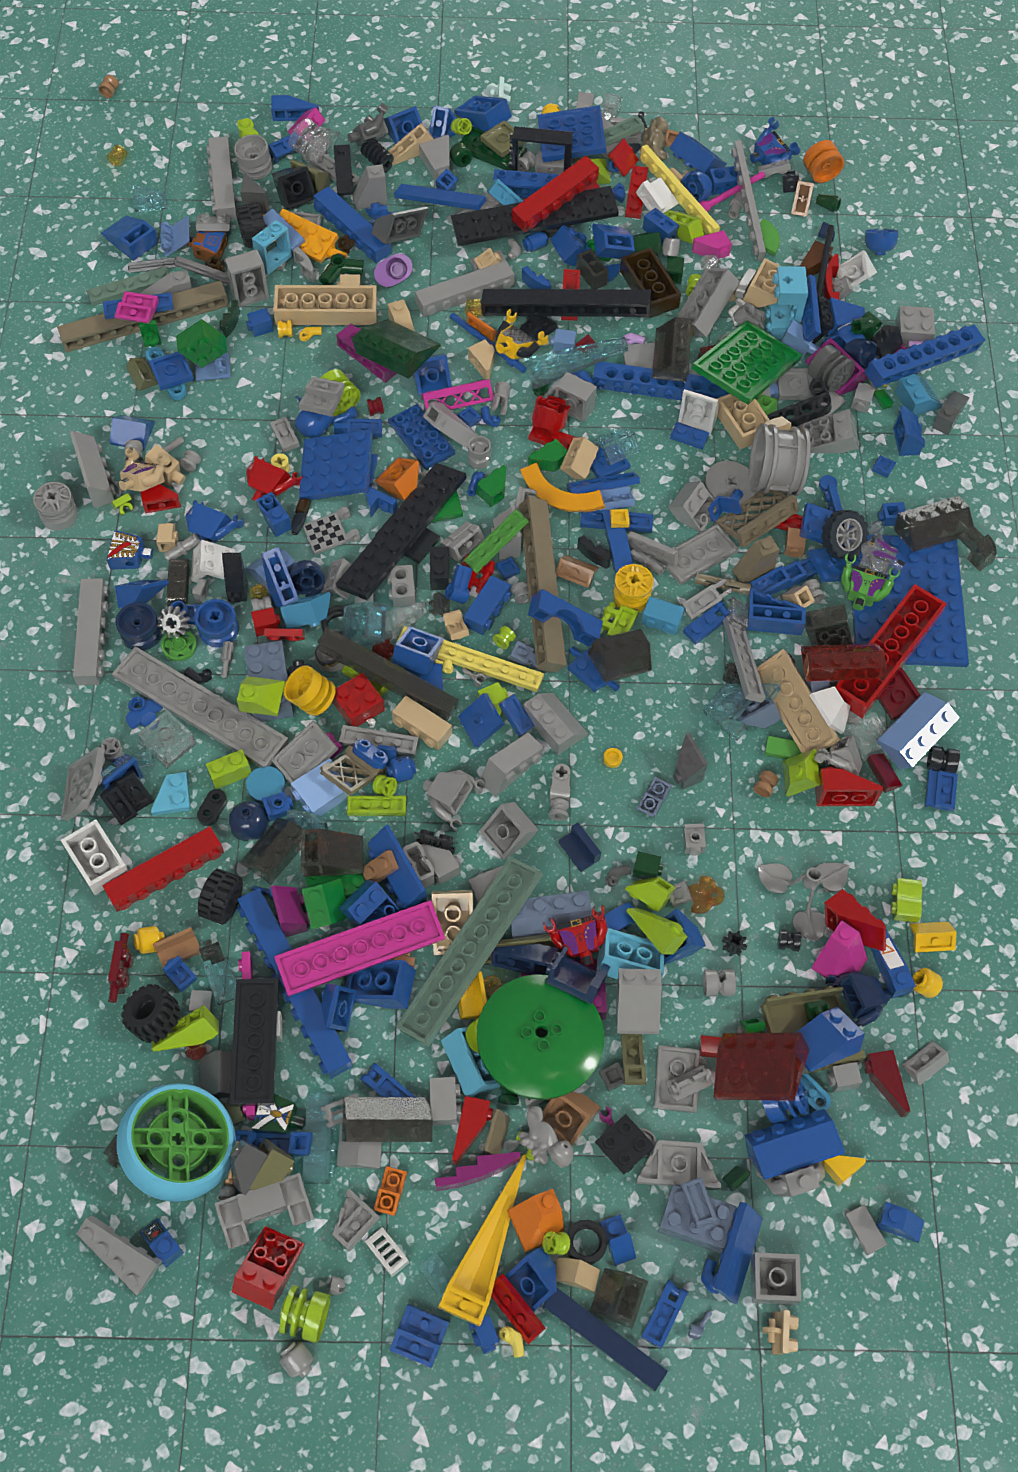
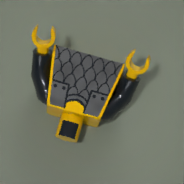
[495,309,548,360]

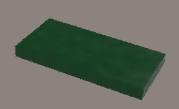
[459,126,527,170]

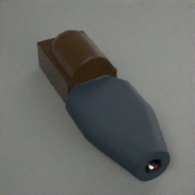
[291,499,311,535]

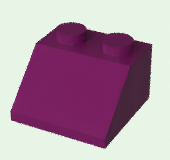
[270,885,310,937]

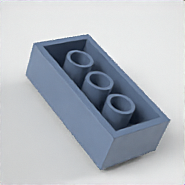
[244,640,294,722]

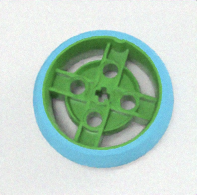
[117,1083,236,1202]

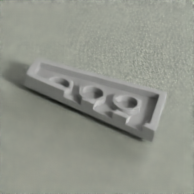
[77,1215,162,1296]

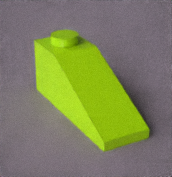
[663,210,704,244]
[626,908,687,954]
[151,1005,219,1052]

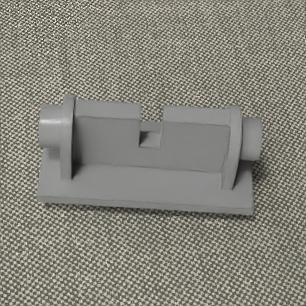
[666,1065,713,1102]

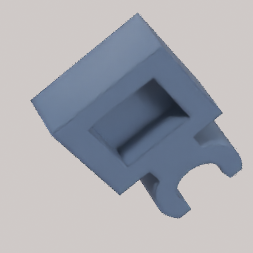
[509,640,537,669]

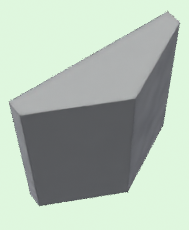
[336,1121,383,1169]

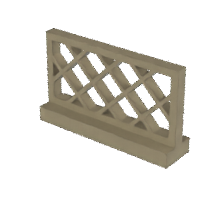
[715,490,799,548]

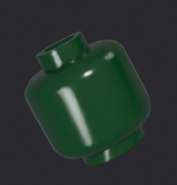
[449,143,473,168]

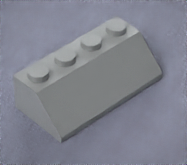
[673,268,740,337]
[70,431,116,508]

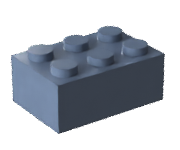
[658,1185,736,1254]

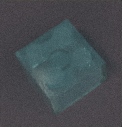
[343,601,386,647]

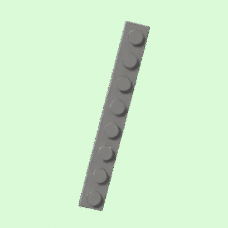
[731,140,766,262]

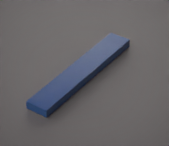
[394,184,486,210]

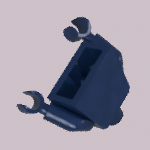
[825,971,891,1027]

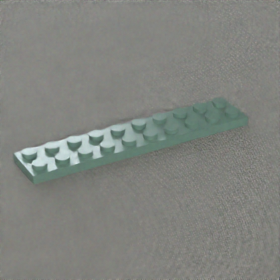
[395,857,543,1047]

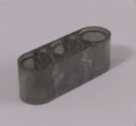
[166,559,190,607]

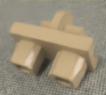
[762,1310,799,1355]

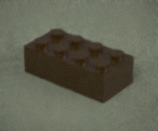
[620,247,681,318]

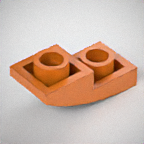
[374,1166,408,1216]

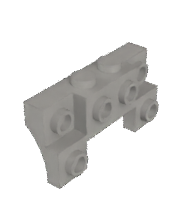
[214,1173,314,1250]

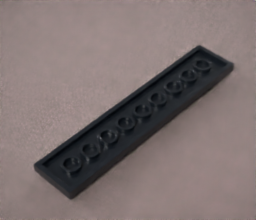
[451,186,619,246]
[336,463,467,600]

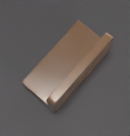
[556,555,599,588]
[153,927,202,968]

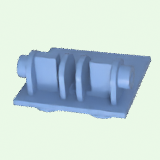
[160,216,189,257]
[195,350,231,381]

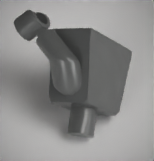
[348,103,388,146]

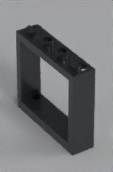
[509,126,573,172]

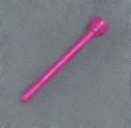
[699,172,765,212]

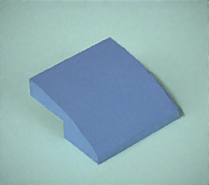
[592,485,635,511]

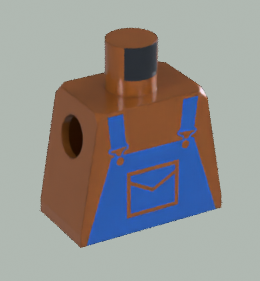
[186,231,228,261]

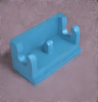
[487,179,523,206]

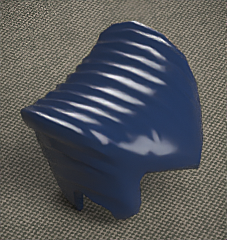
[844,338,880,369]

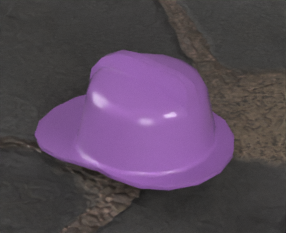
[374,253,413,287]

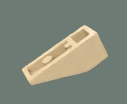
[388,123,434,166]

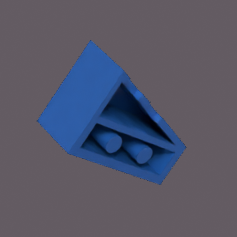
[746,587,806,636]

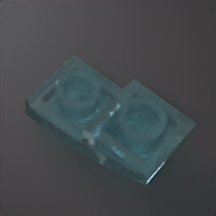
[287,810,328,833]

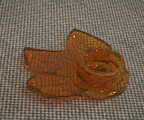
[688,876,725,914]

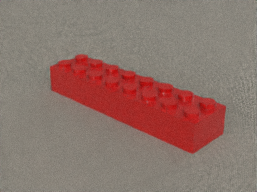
[835,584,947,719]

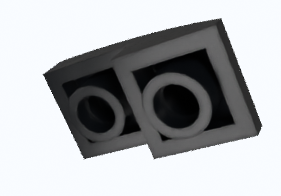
[577,535,611,569]

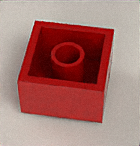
[332,673,385,727]

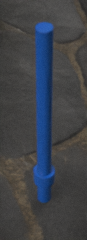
[450,312,527,373]

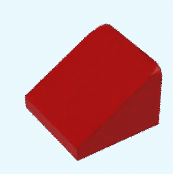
[700,1035,722,1058]

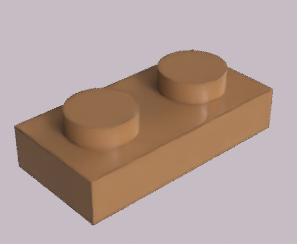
[361,850,399,883]

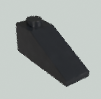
[334,144,353,196]
[222,553,248,603]

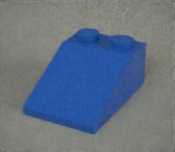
[454,95,512,131]
[345,960,416,1009]
[784,1007,865,1072]

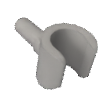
[462,668,486,687]

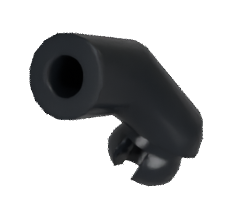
[184,667,212,683]

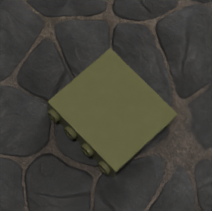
[760,986,866,1077]

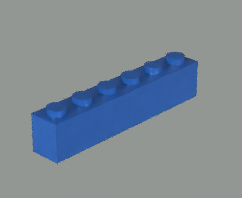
[313,186,392,264]

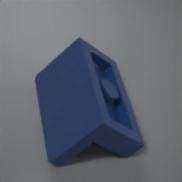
[559,822,601,872]

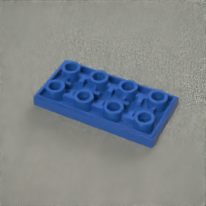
[388,404,455,470]
[713,1202,763,1304]

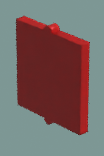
[608,139,639,177]

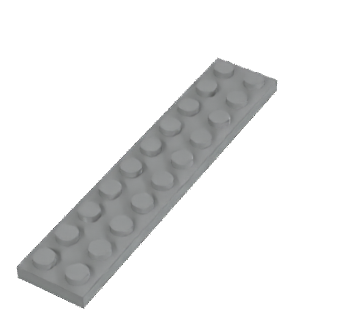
[112,646,289,769]

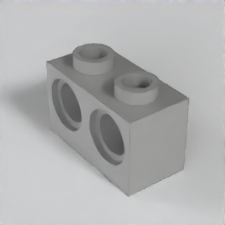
[387,565,416,607]

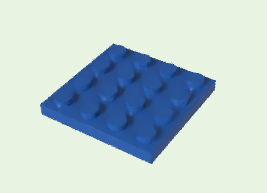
[537,105,607,162]
[299,429,373,500]

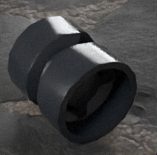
[927,745,960,774]

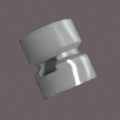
[468,436,491,469]
[703,969,736,996]

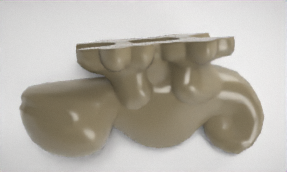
[640,116,668,160]

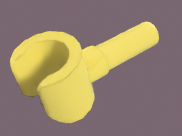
[435,659,454,674]

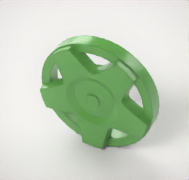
[161,630,197,661]

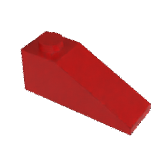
[452,1096,494,1165]

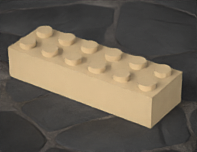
[273,285,378,325]

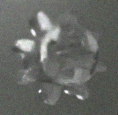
[701,254,721,271]

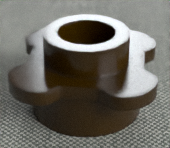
[338,234,355,254]

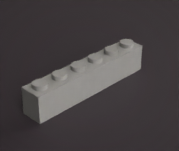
[206,136,237,220]
[415,261,515,317]
[73,578,109,686]

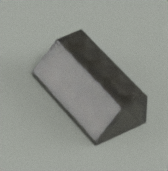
[652,317,692,382]
[894,496,975,552]
[342,1097,433,1142]

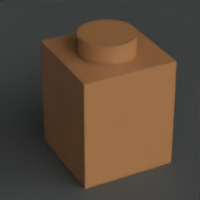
[784,527,806,558]

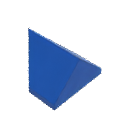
[429,105,464,139]

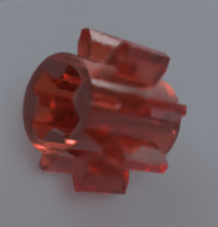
[372,639,395,662]

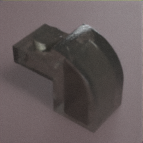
[959,526,997,571]

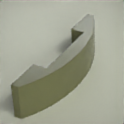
[621,1034,646,1085]

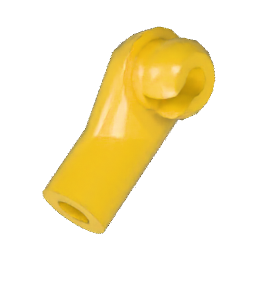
[299,327,322,342]

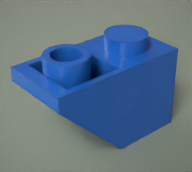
[256,492,291,537]

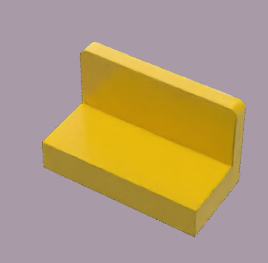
[910,922,956,953]
[458,971,487,1019]

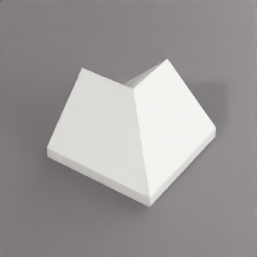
[837,250,877,288]
[809,686,850,734]

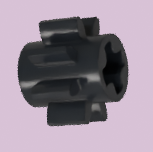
[722,931,747,957]

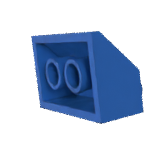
[670,131,727,176]

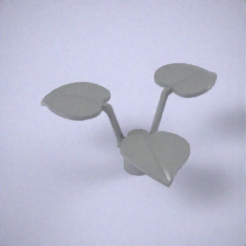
[758,863,849,942]

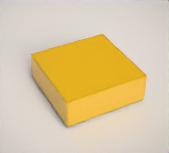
[610,509,629,528]

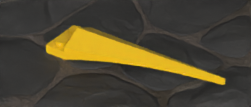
[438,1154,526,1327]

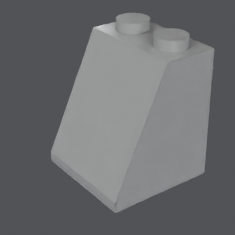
[615,969,662,1034]

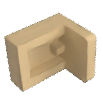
[443,609,469,641]

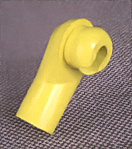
[499,1326,525,1358]

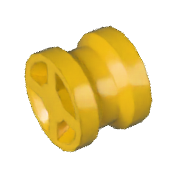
[277,320,293,338]

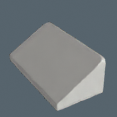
[902,1041,949,1086]

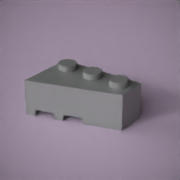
[481,733,544,797]

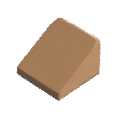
[665,129,679,147]

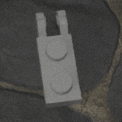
[681,578,732,620]

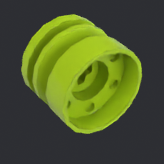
[320,369,360,416]
[279,1285,331,1343]

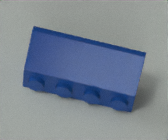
[367,825,427,910]
[744,1109,845,1180]

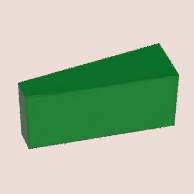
[873,389,894,410]

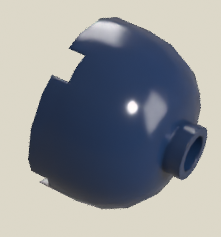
[289,560,326,597]
[229,801,269,841]

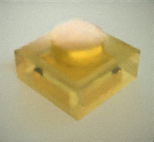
[465,300,482,316]

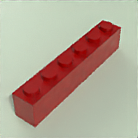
[512,156,599,232]
[102,826,224,912]

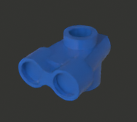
[170,601,200,625]

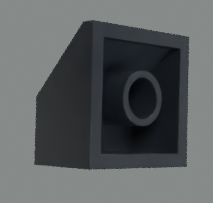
[272,166,315,209]

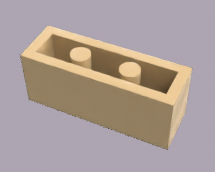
[392,696,452,751]

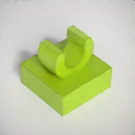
[111,493,133,516]

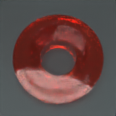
[185,1043,207,1060]

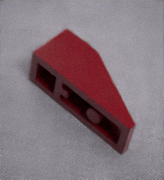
[863,1050,911,1117]

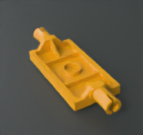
[263,208,347,264]

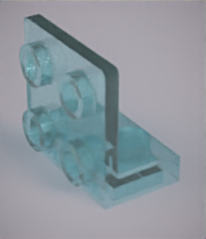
[592,428,641,465]

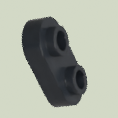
[197,789,227,826]

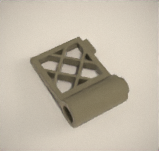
[320,745,386,796]

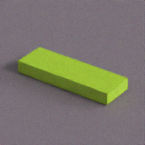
[347,796,406,816]

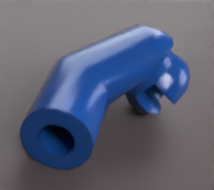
[481,406,501,427]
[333,407,358,423]
[467,471,485,496]

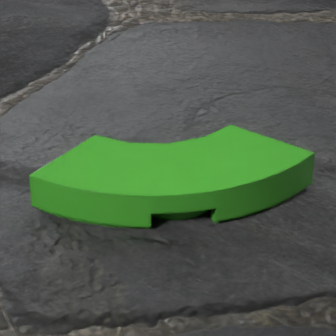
[760,218,780,256]

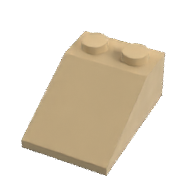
[432,890,473,955]

